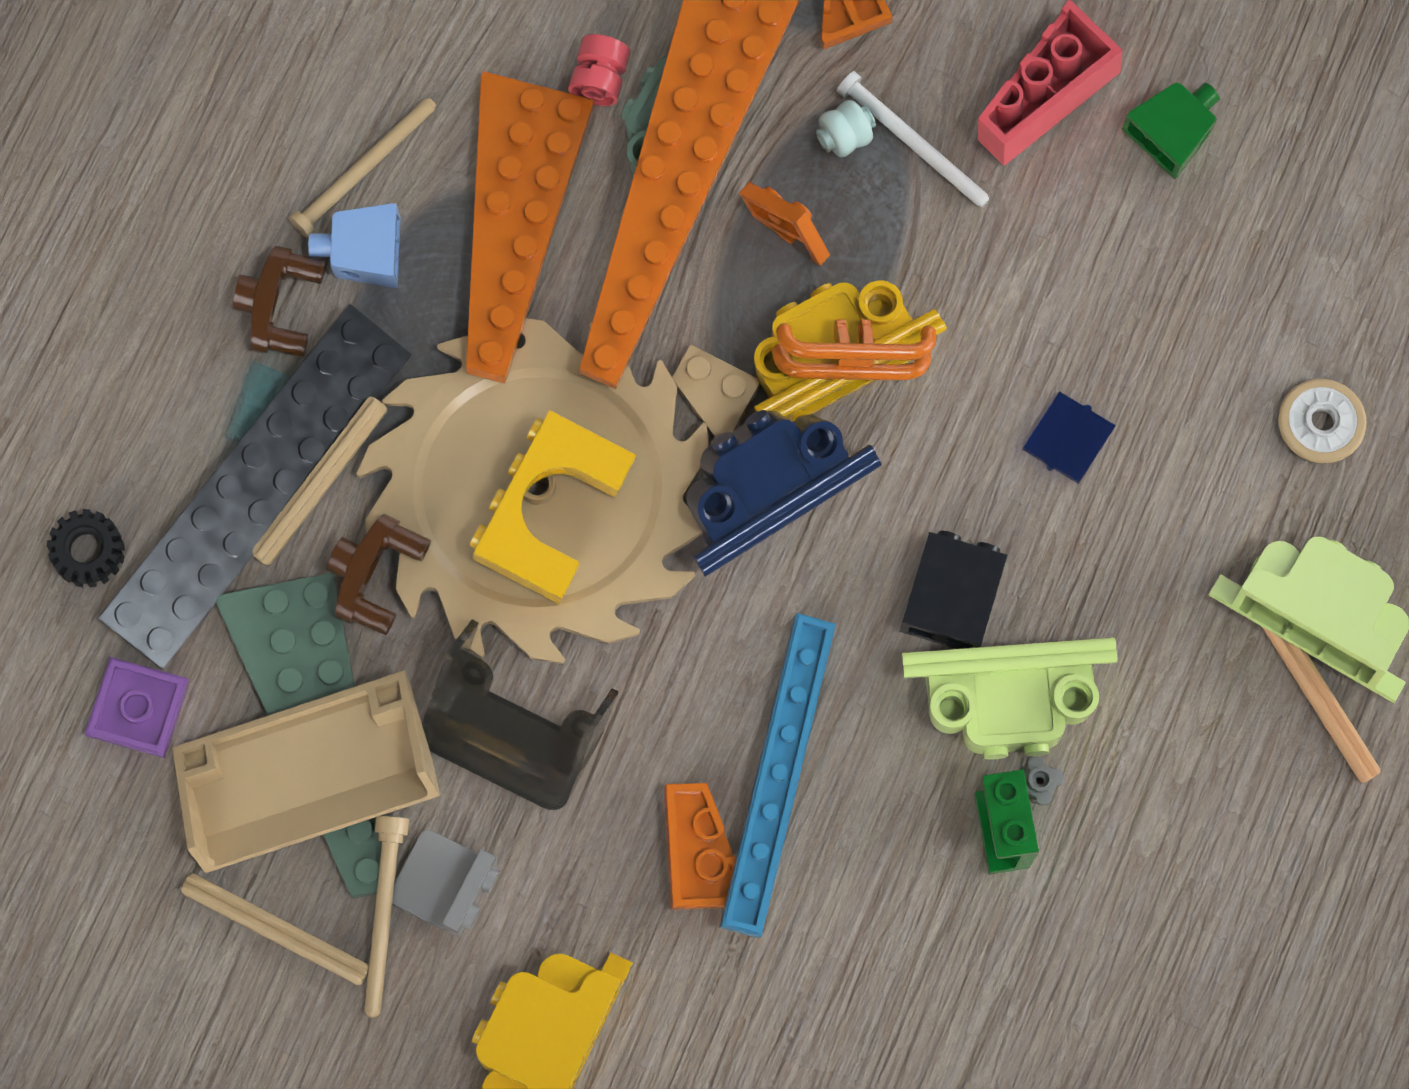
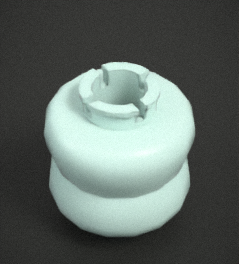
[816,100,876,157]

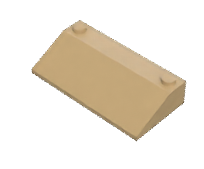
[172,670,440,873]

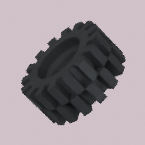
[47,509,125,588]

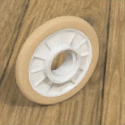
[1278,379,1366,463]

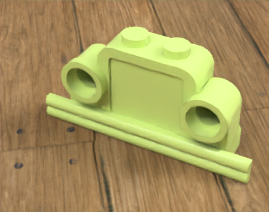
[1209,537,1409,703]
[902,637,1118,759]

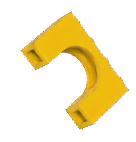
[470,410,637,604]

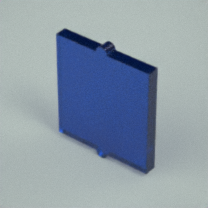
[1022,391,1116,484]

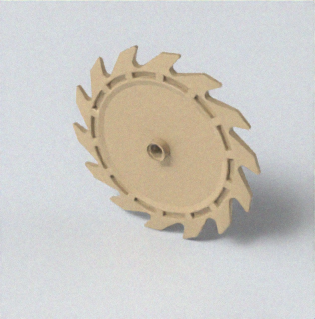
[356,318,709,664]

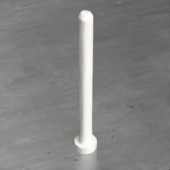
[836,71,989,207]

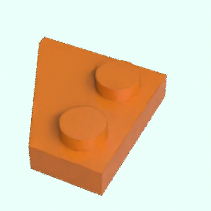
[821,0,893,50]
[739,182,830,266]

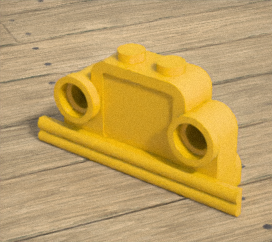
[754,280,947,422]
[471,952,633,1089]

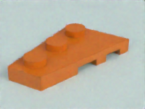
[664,783,736,910]

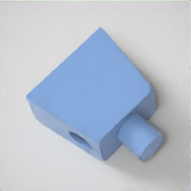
[308,204,401,288]

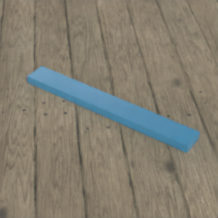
[719,613,836,938]

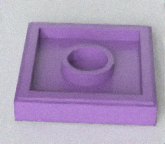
[85,657,190,759]

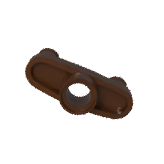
[233,246,326,358]
[326,514,431,635]

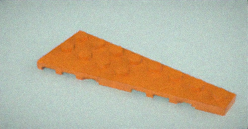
[466,71,594,384]

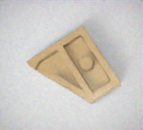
[672,344,761,437]

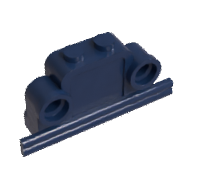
[687,410,882,577]

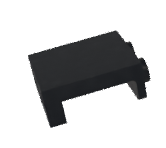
[900,530,1008,649]

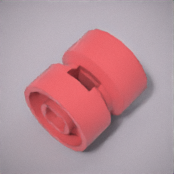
[568,34,630,106]

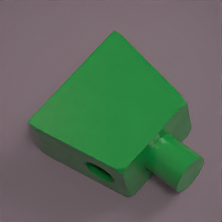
[1122,82,1220,179]

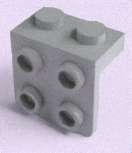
[392,830,500,938]

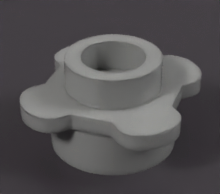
[1025,757,1064,805]

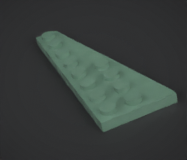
[215,573,382,899]

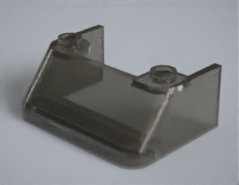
[422,619,619,810]

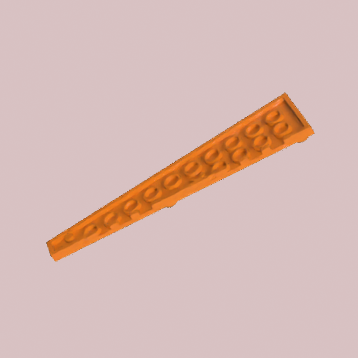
[579,0,800,389]

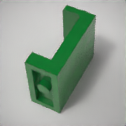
[974,769,1039,875]

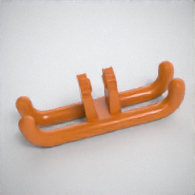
[772,319,937,380]

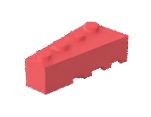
[978,0,1122,166]

